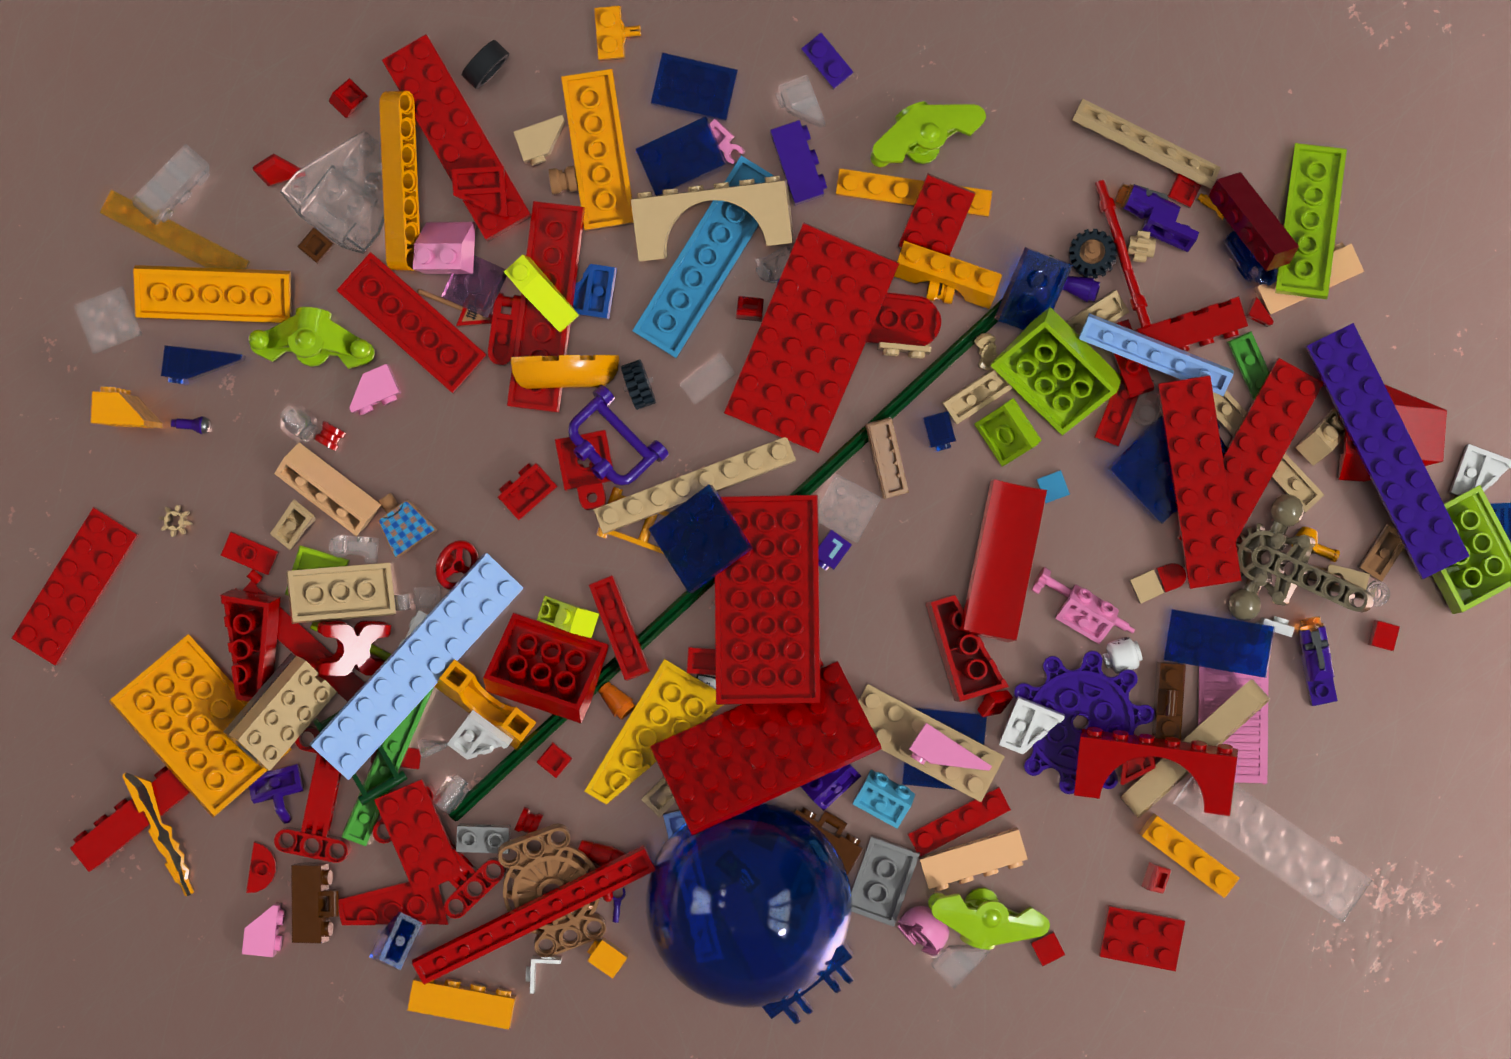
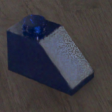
[369,912,422,970]

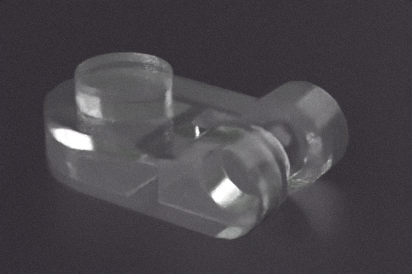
[1132,380,1161,426]

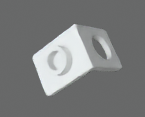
[526,956,562,994]

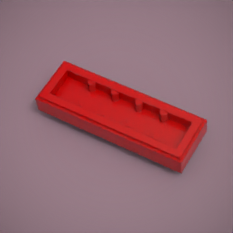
[1113,319,1154,398]

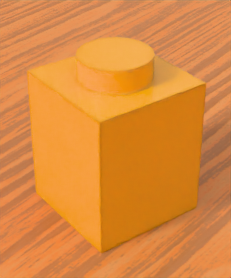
[587,937,628,979]

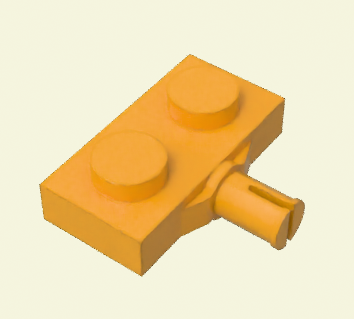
[594,6,641,61]

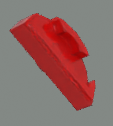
[246,841,277,893]

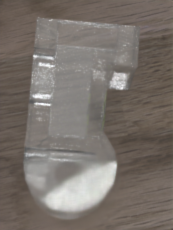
[329,535,379,564]

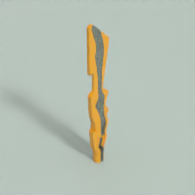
[122,773,194,896]

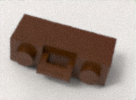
[1152,662,1186,740]
[781,807,863,876]
[291,863,339,944]

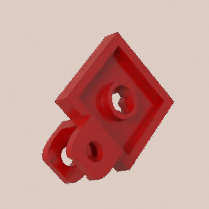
[555,430,613,511]

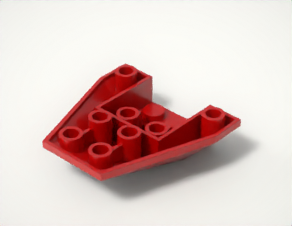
[1338,384,1447,482]

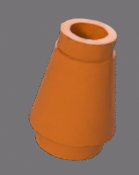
[598,682,635,720]

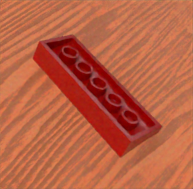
[960,479,1047,643]

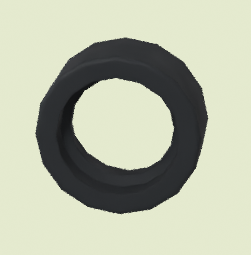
[462,40,509,89]

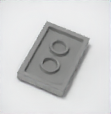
[846,836,920,927]

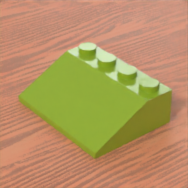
[990,307,1122,436]
[1432,485,1511,614]

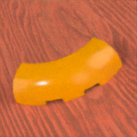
[511,355,619,389]

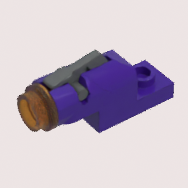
[1114,183,1199,252]
[1298,616,1338,706]

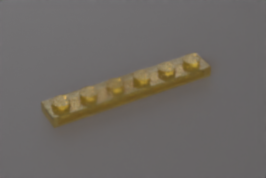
[100,190,250,269]

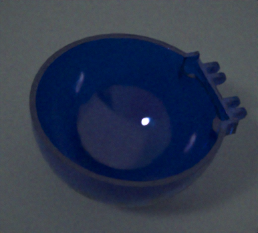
[646,803,854,1024]

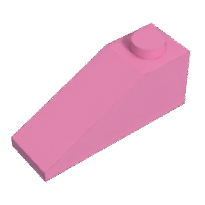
[909,723,992,771]

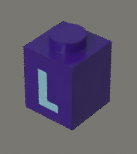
[819,529,852,571]

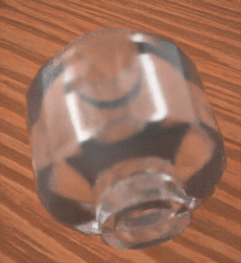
[280,405,318,443]

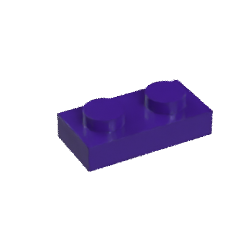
[801,33,854,90]

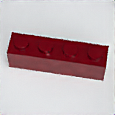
[1208,172,1299,271]

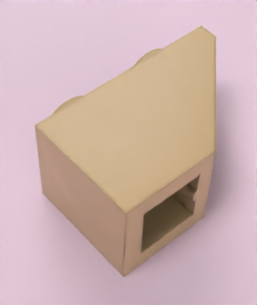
[1295,408,1345,466]

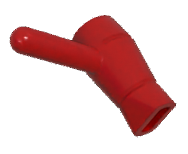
[578,840,627,902]

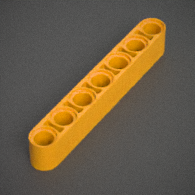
[379,91,420,271]

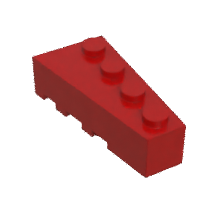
[1134,296,1248,351]

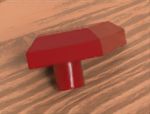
[253,153,305,187]
[1120,756,1156,785]

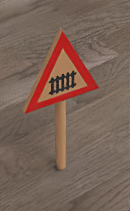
[417,289,492,326]

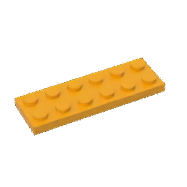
[561,69,634,231]
[133,265,291,323]

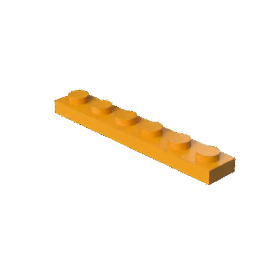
[836,168,992,217]

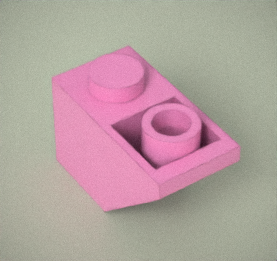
[349,364,401,416]
[242,902,285,957]

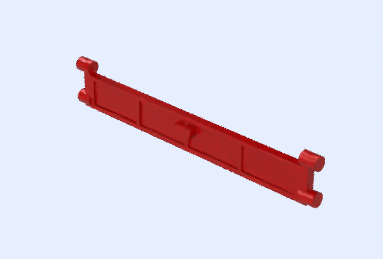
[235,569,366,702]

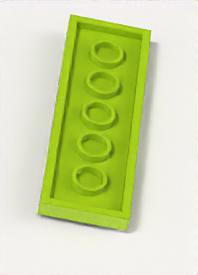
[1275,143,1347,299]

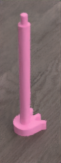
[1032,567,1135,634]

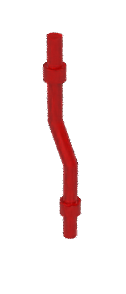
[1095,180,1151,329]

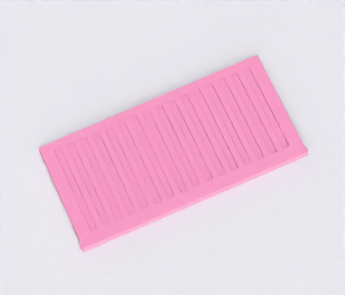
[1198,642,1269,785]

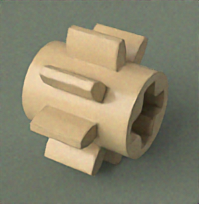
[1127,230,1156,263]
[159,505,192,537]

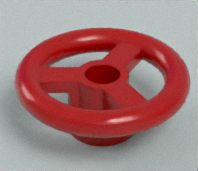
[435,540,478,590]

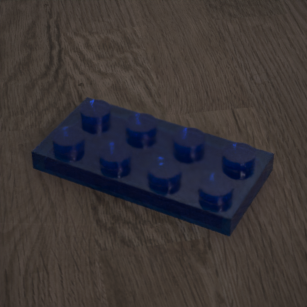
[1164,609,1275,678]

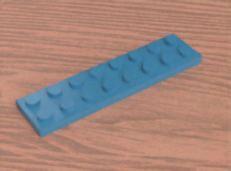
[632,155,774,358]

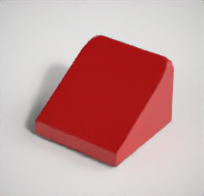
[329,78,368,118]
[1245,297,1274,327]
[1368,620,1400,651]

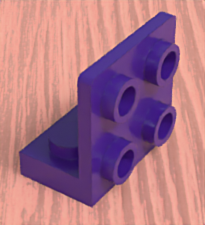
[800,764,861,811]

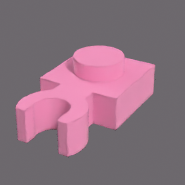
[698,119,745,164]

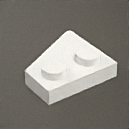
[1449,444,1511,496]
[999,696,1065,754]
[447,710,513,760]

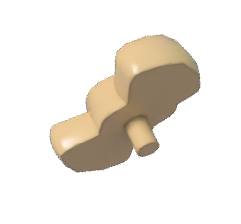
[974,333,998,370]

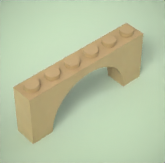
[631,176,794,261]

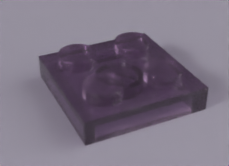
[441,255,507,318]

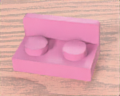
[1055,585,1119,644]

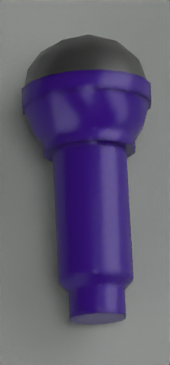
[171,416,211,434]

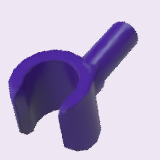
[612,888,626,923]

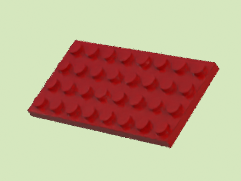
[724,222,899,453]
[714,495,821,705]
[650,661,882,836]

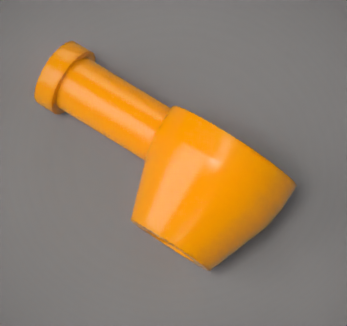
[1291,527,1340,562]

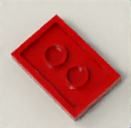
[898,173,976,256]
[1099,905,1185,972]

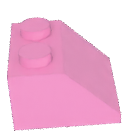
[413,222,476,274]

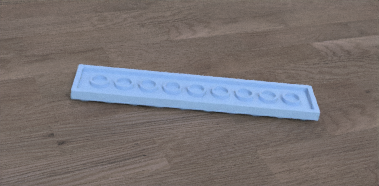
[309,553,523,780]

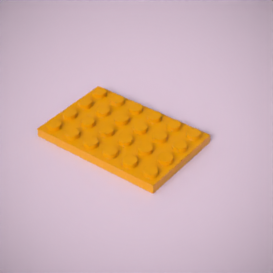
[109,634,291,818]

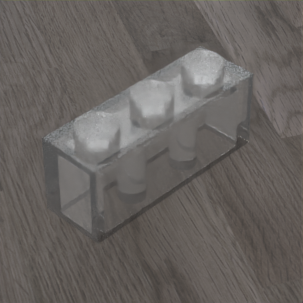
[132,144,209,226]

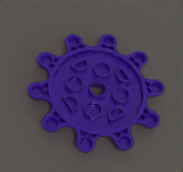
[1014,651,1155,794]

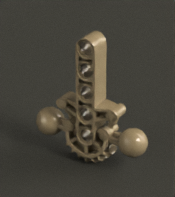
[1228,494,1374,621]

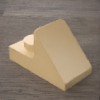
[270,500,316,550]

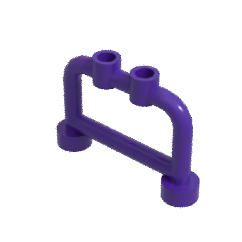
[568,385,669,485]

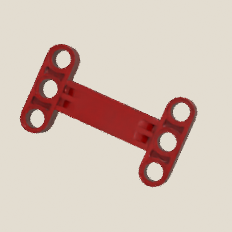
[274,726,351,863]
[372,783,506,919]

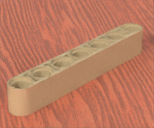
[1121,679,1270,818]

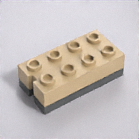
[223,653,337,771]

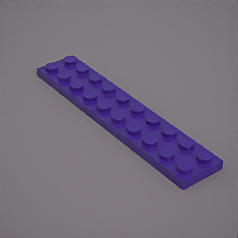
[1305,323,1469,579]

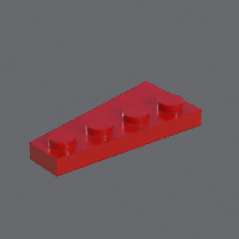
[339,881,449,925]

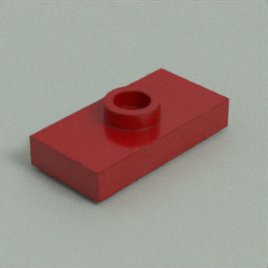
[221,532,279,575]

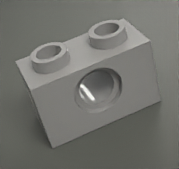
[456,823,511,854]

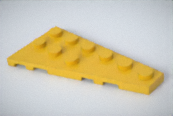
[584,659,723,805]

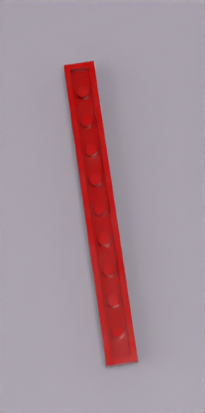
[412,845,656,985]

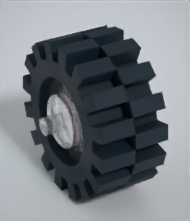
[621,359,656,410]

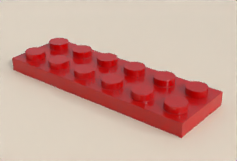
[336,252,487,393]
[11,507,139,666]

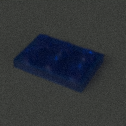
[651,53,738,121]
[636,117,727,196]
[995,247,1073,330]

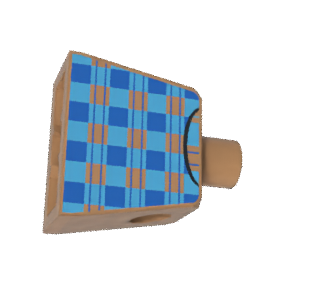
[378,493,438,558]

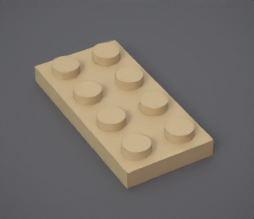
[286,563,396,624]

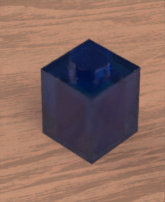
[922,411,956,451]

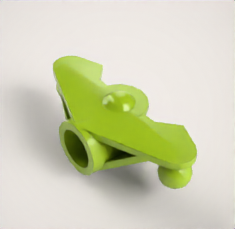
[870,101,986,168]
[248,307,375,369]
[928,888,1050,950]

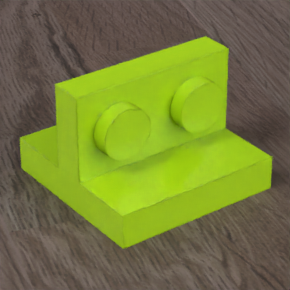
[974,398,1042,467]

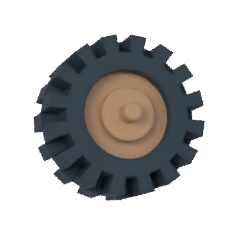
[1069,229,1117,278]

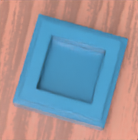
[1036,470,1070,503]

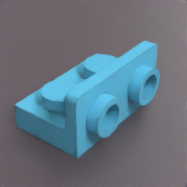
[852,770,915,829]

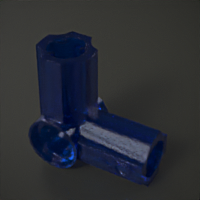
[1223,231,1278,286]

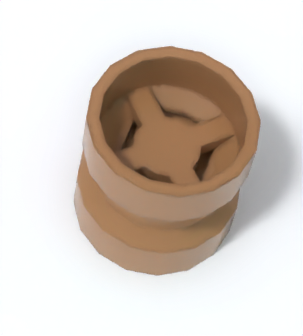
[549,166,578,195]

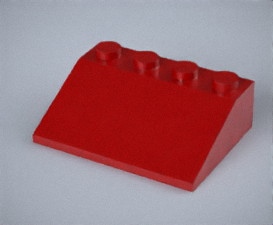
[483,613,609,723]

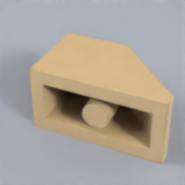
[514,115,565,166]

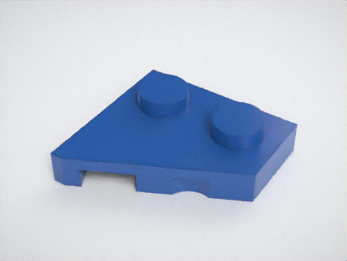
[573,264,617,319]

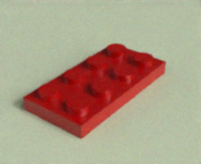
[374,778,463,895]

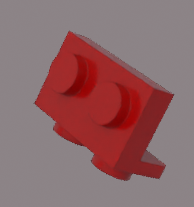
[497,463,558,520]

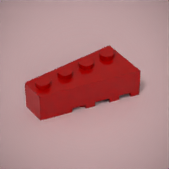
[220,589,281,702]
[925,595,1009,702]

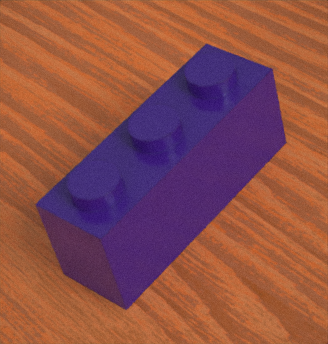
[770,120,827,206]

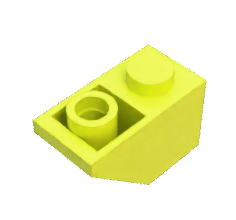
[537,596,599,638]

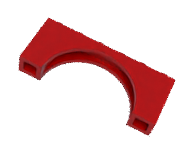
[1074,727,1238,816]

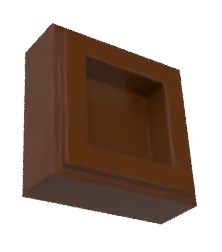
[297,227,334,264]

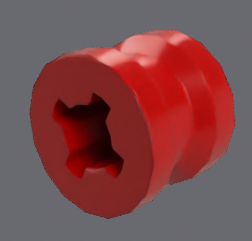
[314,421,346,451]
[514,807,543,834]

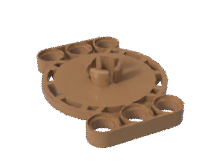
[498,823,606,958]

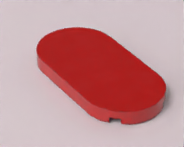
[866,292,941,346]

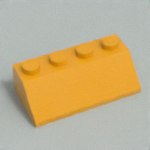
[91,387,163,428]

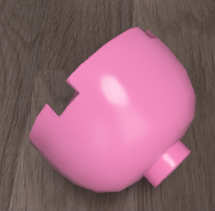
[897,906,949,956]

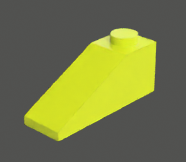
[504,255,579,332]

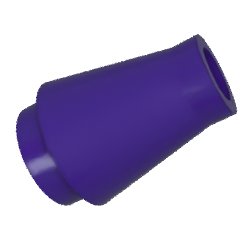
[1061,275,1101,303]

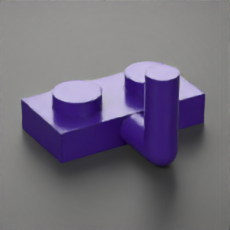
[249,764,304,824]

